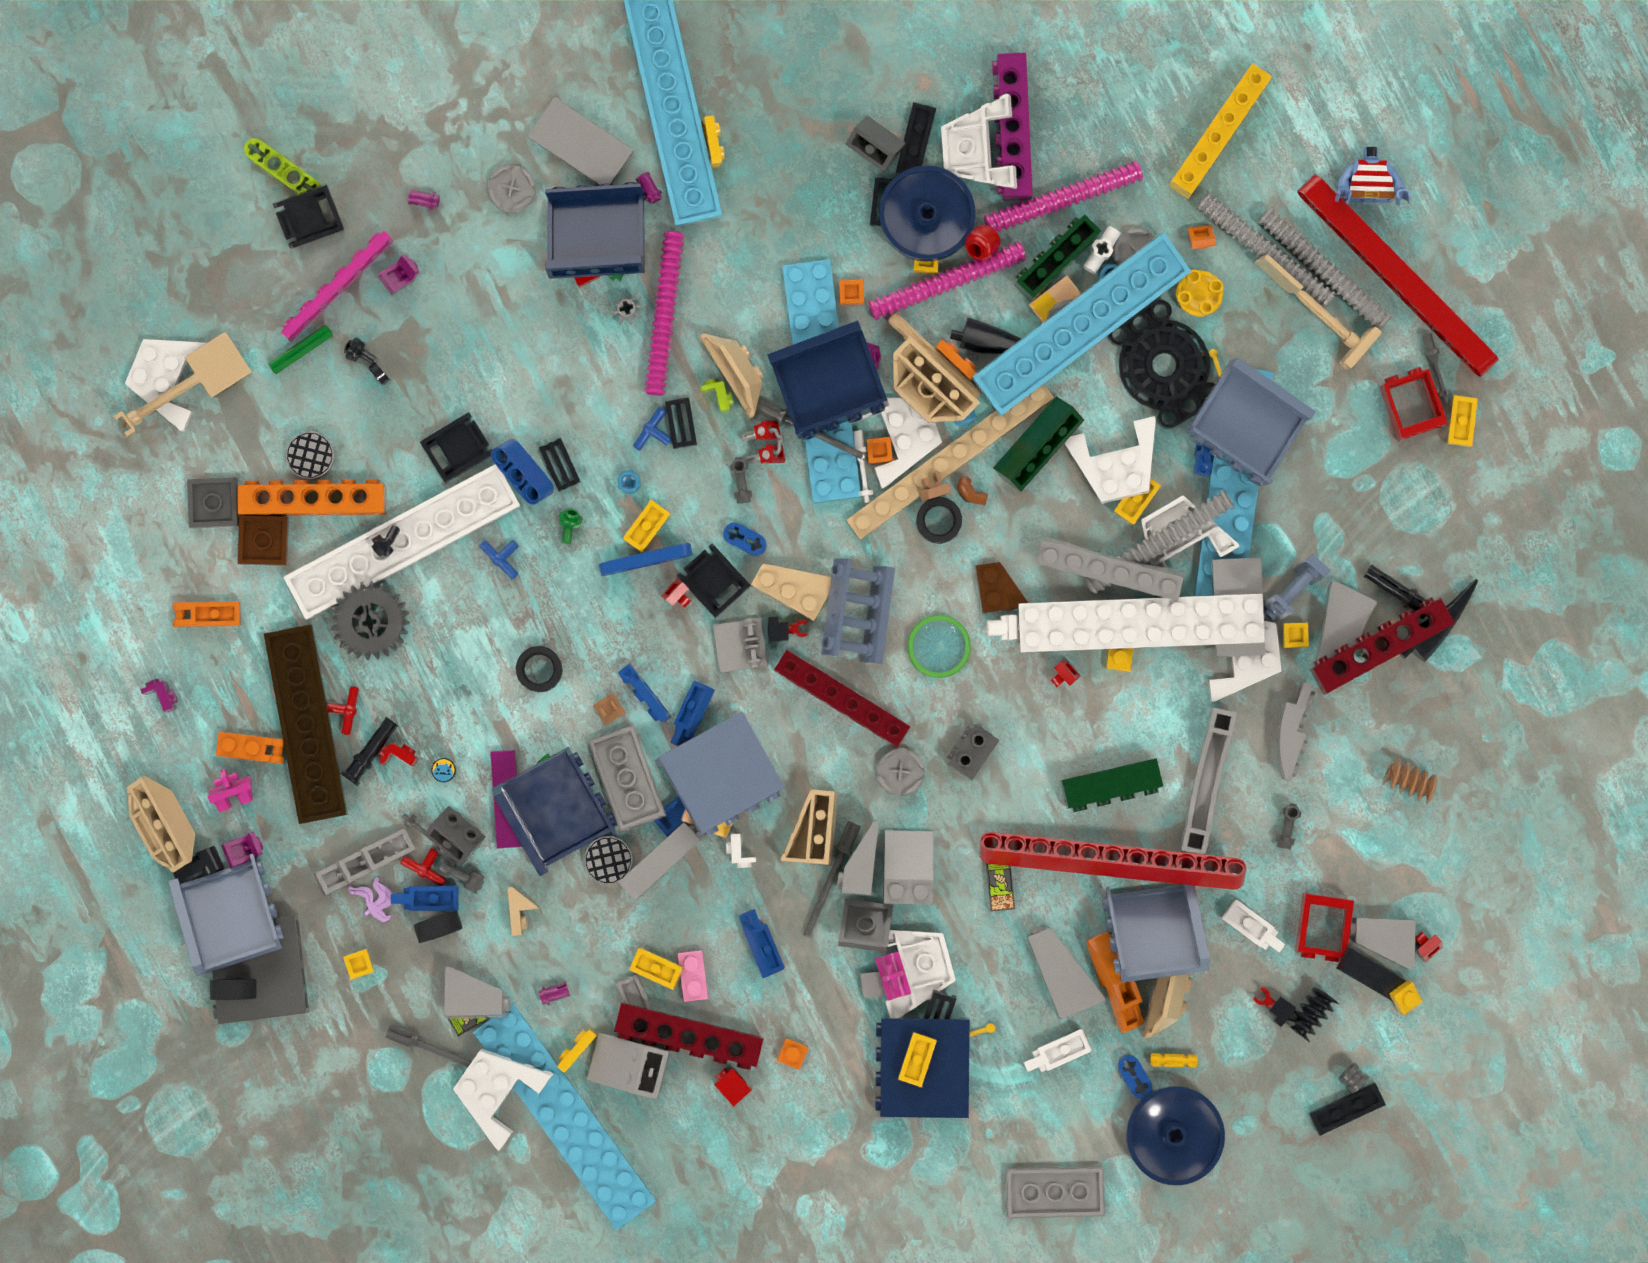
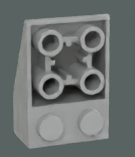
[587,1032,670,1100]

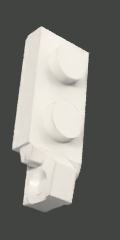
[1221,899,1285,953]
[1023,1028,1092,1072]

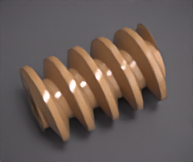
[1382,758,1437,804]

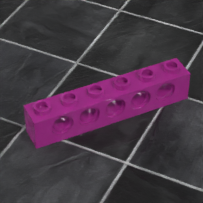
[992,52,1033,201]

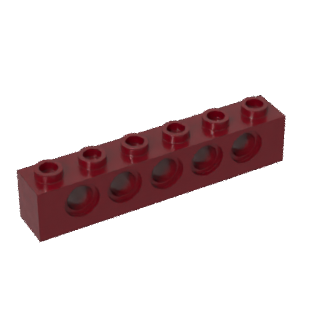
[1309,597,1455,695]
[774,649,911,748]
[614,1002,764,1070]

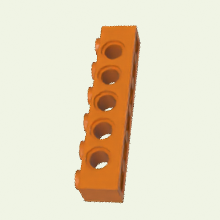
[238,479,386,516]

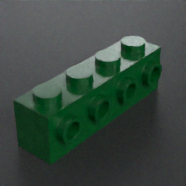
[1015,214,1102,302]
[993,396,1085,492]
[1060,758,1164,812]

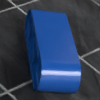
[491,439,554,505]

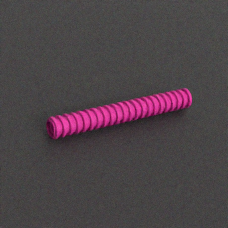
[984,160,1143,232]
[644,231,685,396]
[868,241,1026,321]

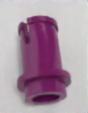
[636,172,662,205]
[408,189,440,211]
[538,981,570,1005]

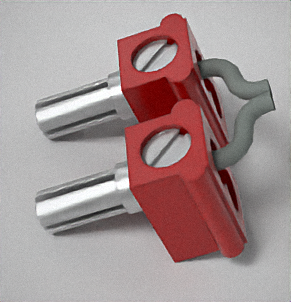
[741,421,786,465]

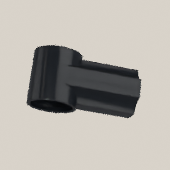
[173,846,224,884]

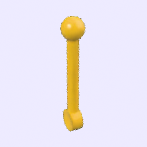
[1209,349,1222,377]
[970,1024,995,1037]

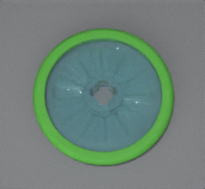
[907,615,971,678]

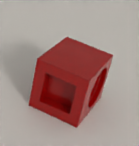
[714,1067,752,1107]

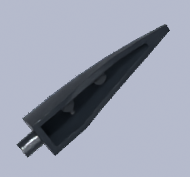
[950,317,1022,354]
[1399,579,1478,662]

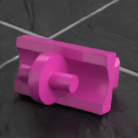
[207,769,253,812]
[875,951,911,1001]

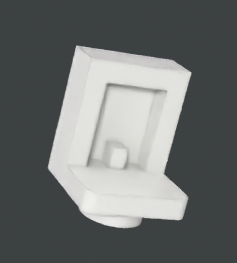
[726,834,757,868]

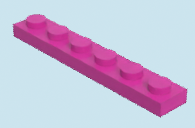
[281,231,393,342]

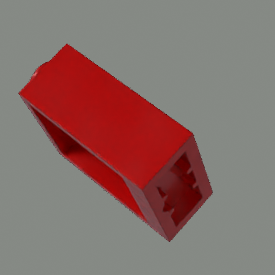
[1379,367,1448,441]
[1295,893,1354,963]

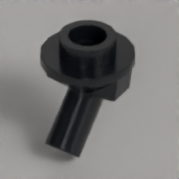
[344,337,378,365]
[371,525,400,558]

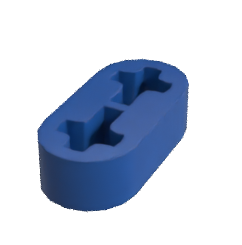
[723,523,767,556]
[1118,1055,1153,1099]

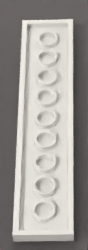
[283,465,521,620]
[1018,594,1265,653]

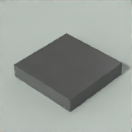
[187,477,239,528]
[838,899,893,952]

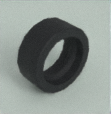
[916,497,962,544]
[515,646,563,693]
[413,911,463,943]
[210,978,257,1000]

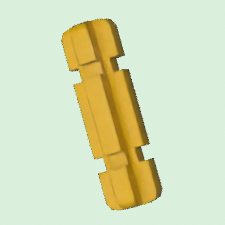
[1150,1053,1198,1068]

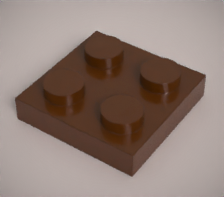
[237,516,289,566]

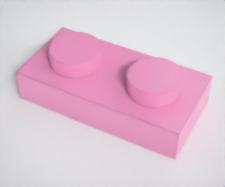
[678,950,708,1002]

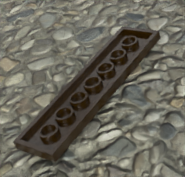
[264,624,348,824]

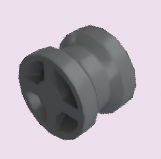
[1338,1063,1369,1094]

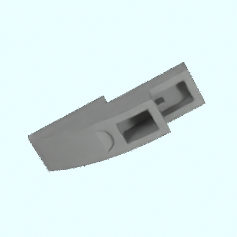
[1277,682,1315,781]

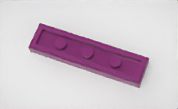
[490,750,522,849]

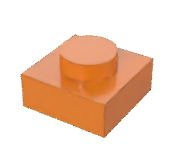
[1187,225,1216,249]
[839,279,864,305]
[866,437,893,464]
[777,1038,809,1070]

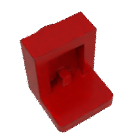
[379,742,419,767]

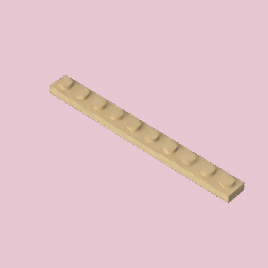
[846,384,1054,540]

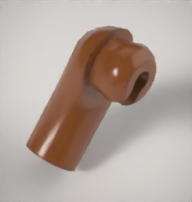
[957,476,988,506]

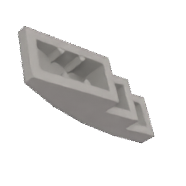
[314,828,416,896]

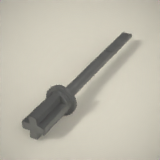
[756,399,867,461]
[803,821,861,937]
[385,1024,472,1067]

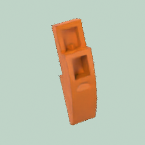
[1086,932,1145,1033]

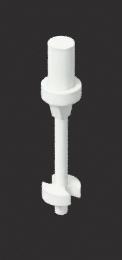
[853,430,873,503]

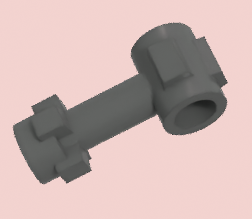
[730,457,752,504]
[1276,803,1302,850]
[438,859,485,894]

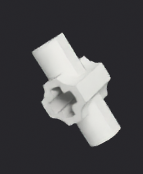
[1083,226,1121,275]
[986,615,1020,641]

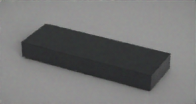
[896,102,936,174]
[1336,947,1406,1002]
[1308,1082,1386,1136]

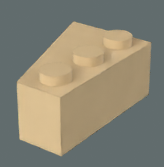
[751,564,831,622]
[780,790,839,865]

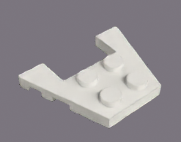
[941,94,1017,189]
[125,339,206,432]
[857,398,942,489]
[1064,416,1156,504]
[1141,496,1240,568]
[1209,621,1282,702]
[886,930,956,1018]
[453,1049,553,1151]

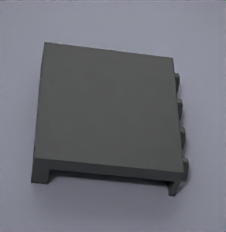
[212,915,309,1024]

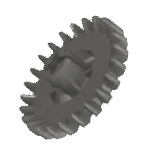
[330,581,410,661]

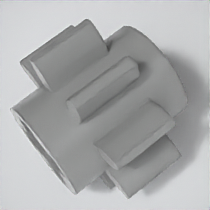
[612,294,642,325]

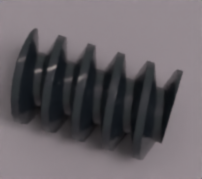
[1287,987,1339,1043]

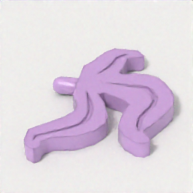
[348,877,392,922]

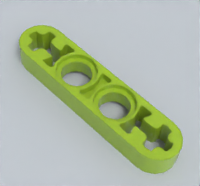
[244,138,321,202]

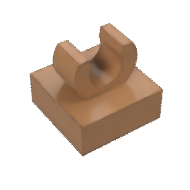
[919,474,951,502]
[593,693,626,726]

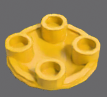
[1176,269,1224,317]

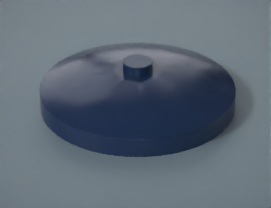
[879,166,976,262]
[1126,1086,1225,1185]

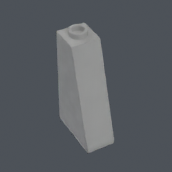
[1314,580,1377,675]
[618,822,701,900]
[1026,925,1106,1019]

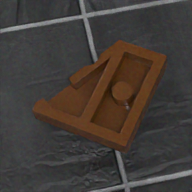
[976,562,1028,614]

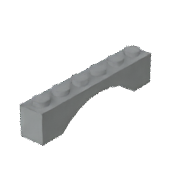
[1036,536,1186,601]
[1179,707,1237,855]

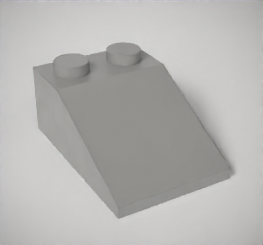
[837,821,879,895]
[883,830,933,905]

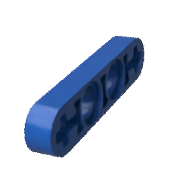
[598,543,693,576]

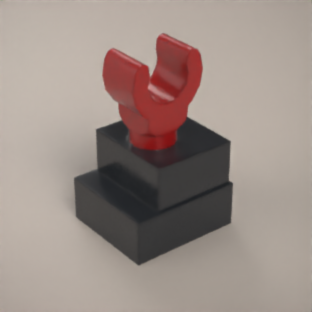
[768,617,808,643]
[1253,988,1296,1028]

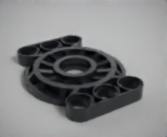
[1108,300,1215,429]

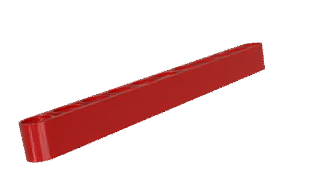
[1297,174,1499,377]
[979,832,1247,890]

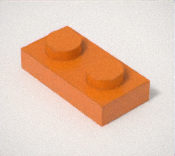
[935,339,977,382]

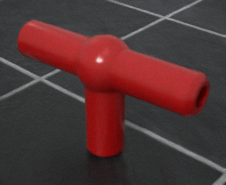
[327,686,359,735]
[400,848,446,886]

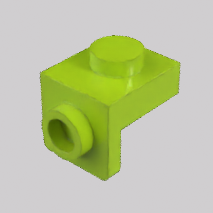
[700,379,734,414]

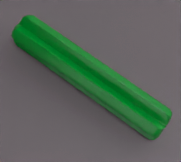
[268,325,333,374]

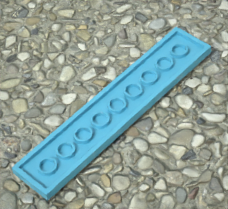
[623,0,723,227]
[972,233,1192,416]
[782,259,861,504]
[1194,365,1274,596]
[473,1003,657,1230]

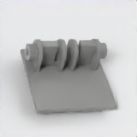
[713,618,768,673]

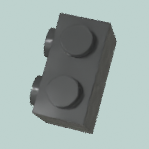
[845,115,906,172]
[947,724,999,781]
[425,806,486,866]

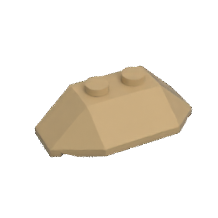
[700,333,764,420]
[893,337,980,423]
[126,776,196,872]
[1143,974,1192,1038]

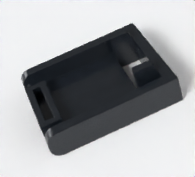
[272,183,344,249]
[420,412,492,484]
[676,543,751,619]

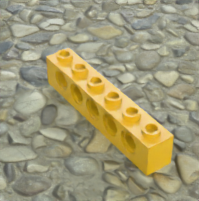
[1169,63,1272,200]

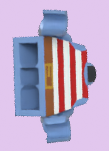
[1335,147,1411,206]

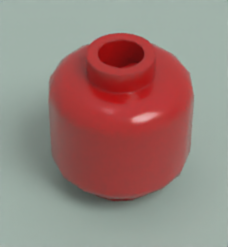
[965,225,1001,261]

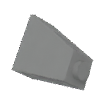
[1349,918,1415,969]
[444,967,511,1019]

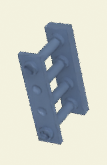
[1263,554,1331,621]
[821,558,895,664]

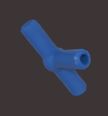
[633,407,671,451]
[479,540,518,580]

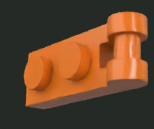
[172,601,241,628]
[216,732,284,764]

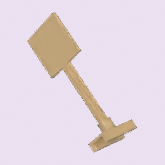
[1254,254,1383,370]
[112,332,252,438]

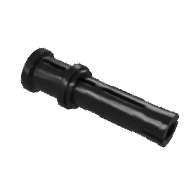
[1364,564,1427,619]
[341,717,398,786]

